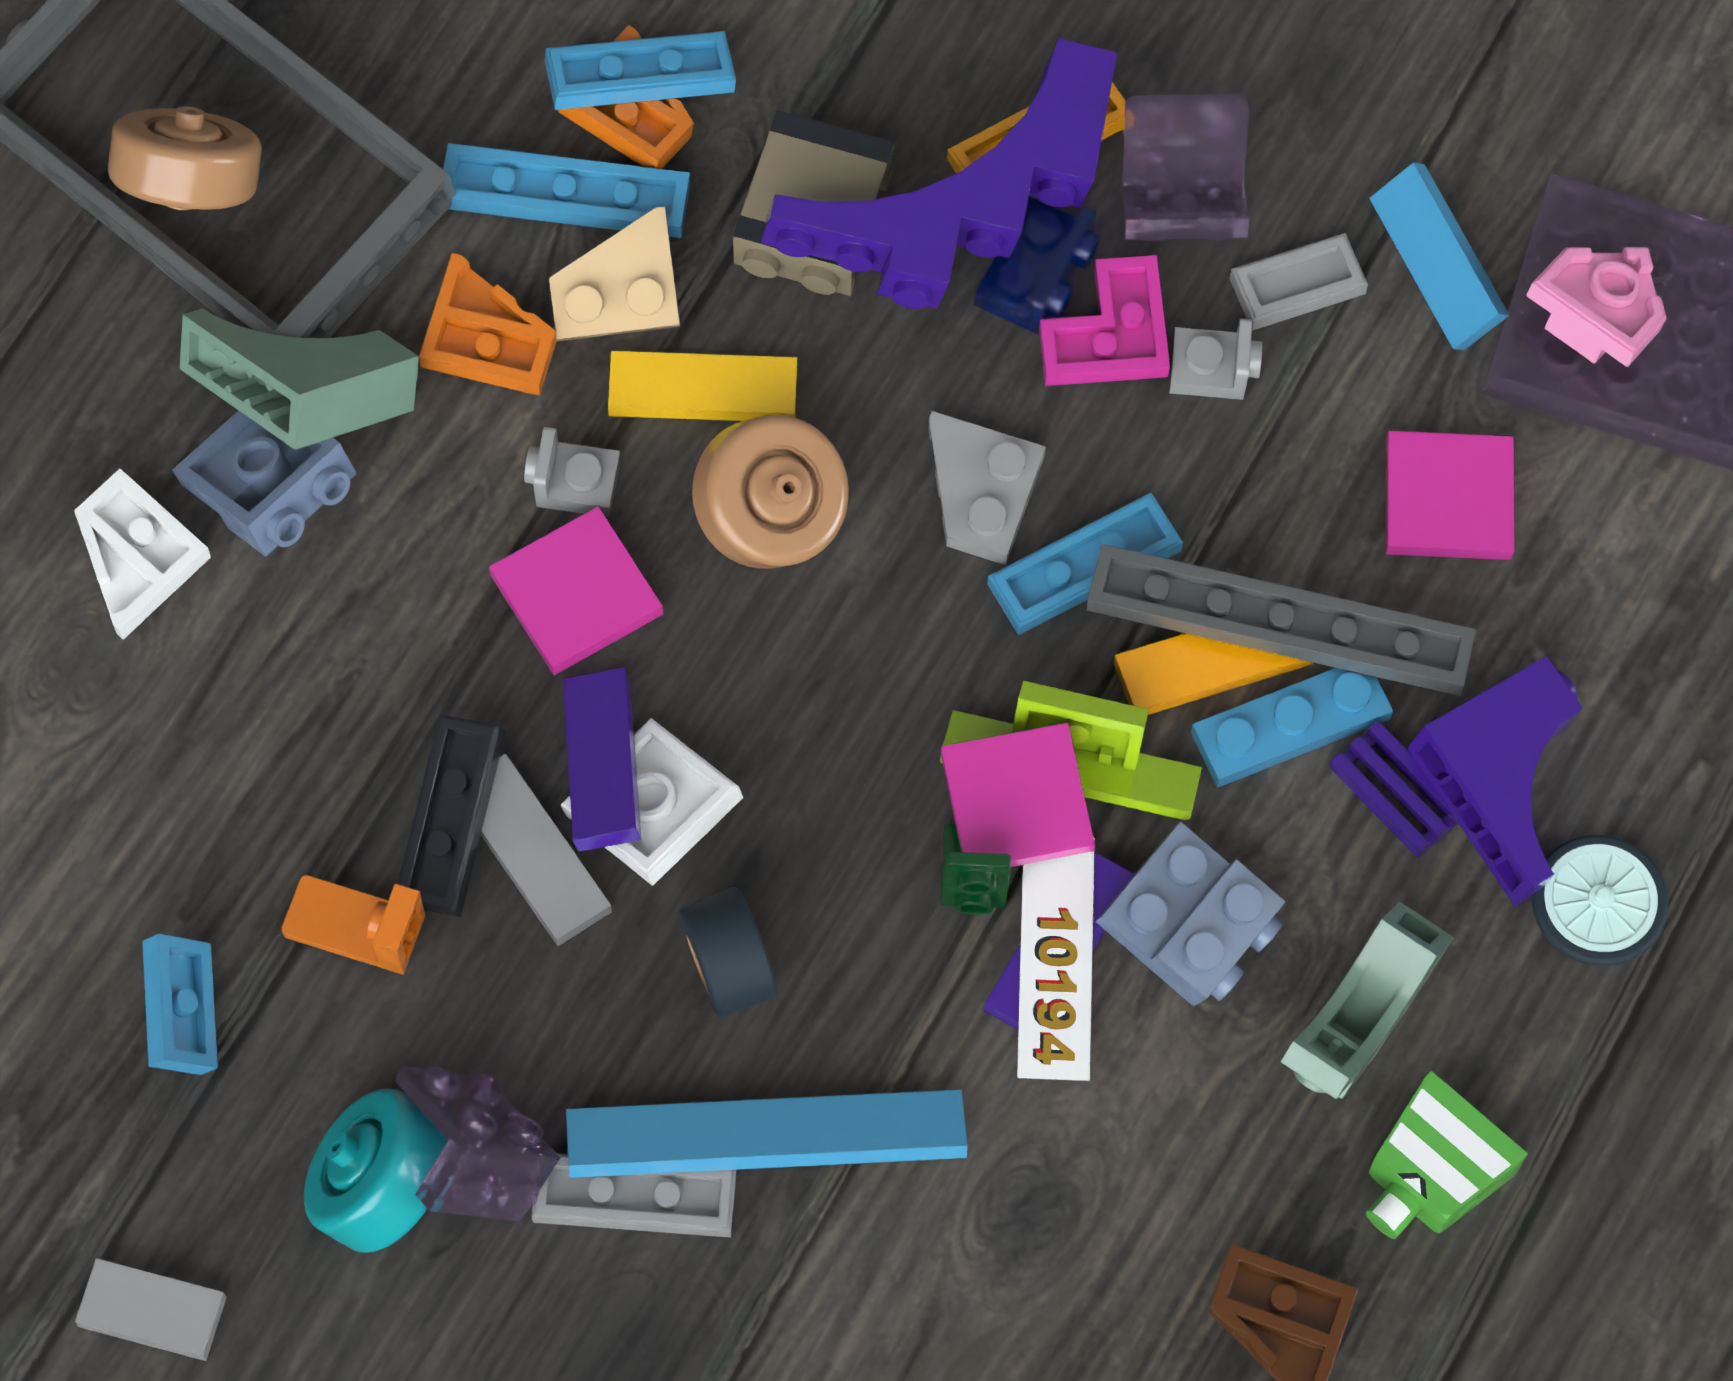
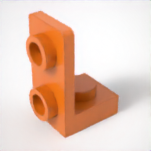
[282,875,426,975]

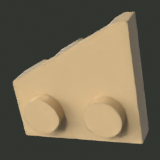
[549,206,680,341]

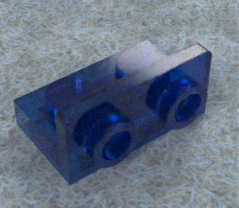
[974,196,1101,335]

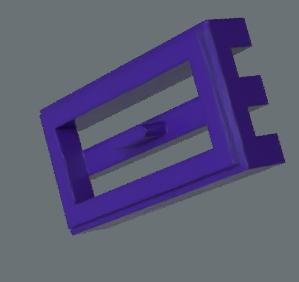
[1329,721,1458,858]

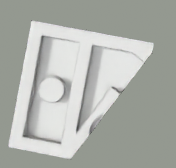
[74,469,211,640]

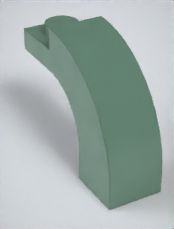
[1281,901,1454,1099]

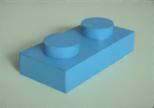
[142,934,218,1075]

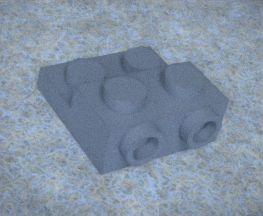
[172,410,357,557]
[1095,821,1285,1007]

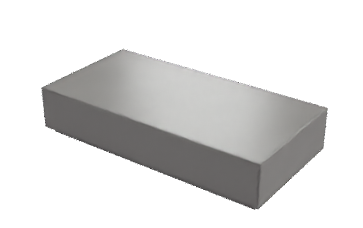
[1229,233,1368,331]
[75,1258,227,1361]

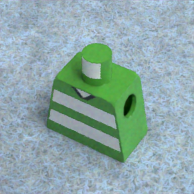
[1366,1071,1528,1239]

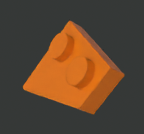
[558,25,694,169]
[419,253,557,396]

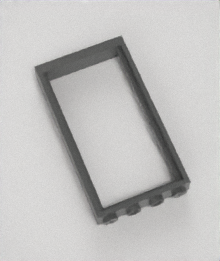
[0,0,456,338]

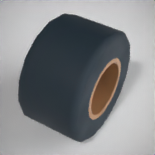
[678,887,778,1017]

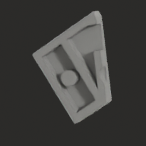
[928,411,1046,565]

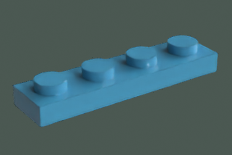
[438,143,691,238]

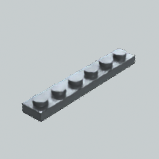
[1086,544,1476,696]

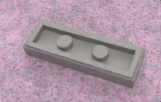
[481,754,612,947]
[532,1152,737,1238]

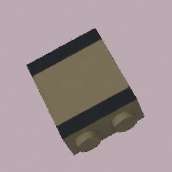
[733,110,894,296]

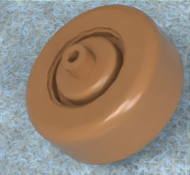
[108,106,262,210]
[692,415,849,569]

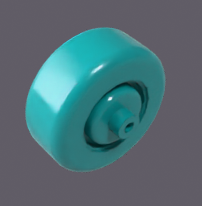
[304,1088,450,1253]

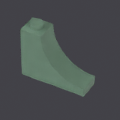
[180,308,419,450]

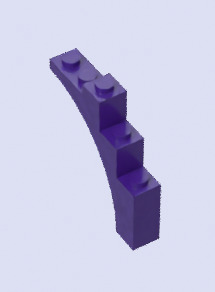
[761,38,1117,309]

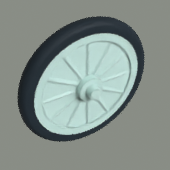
[1531,835,1668,966]

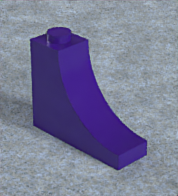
[1408,656,1583,907]

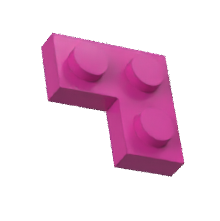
[1039,255,1170,386]

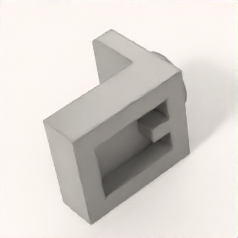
[1169,318,1262,400]
[524,427,621,517]

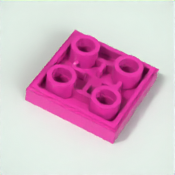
[1385,431,1514,560]
[489,506,663,676]
[940,723,1095,867]

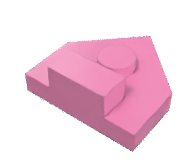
[1526,247,1667,367]

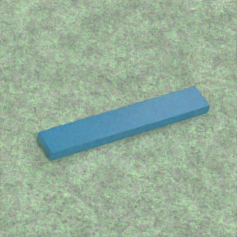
[566,1090,968,1178]

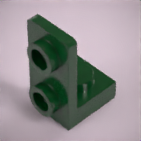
[941,824,1011,915]

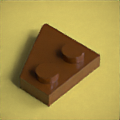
[1208,1244,1358,1381]

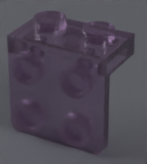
[1120,94,1249,242]
[395,1065,560,1221]

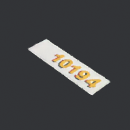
[1017,838,1095,1081]

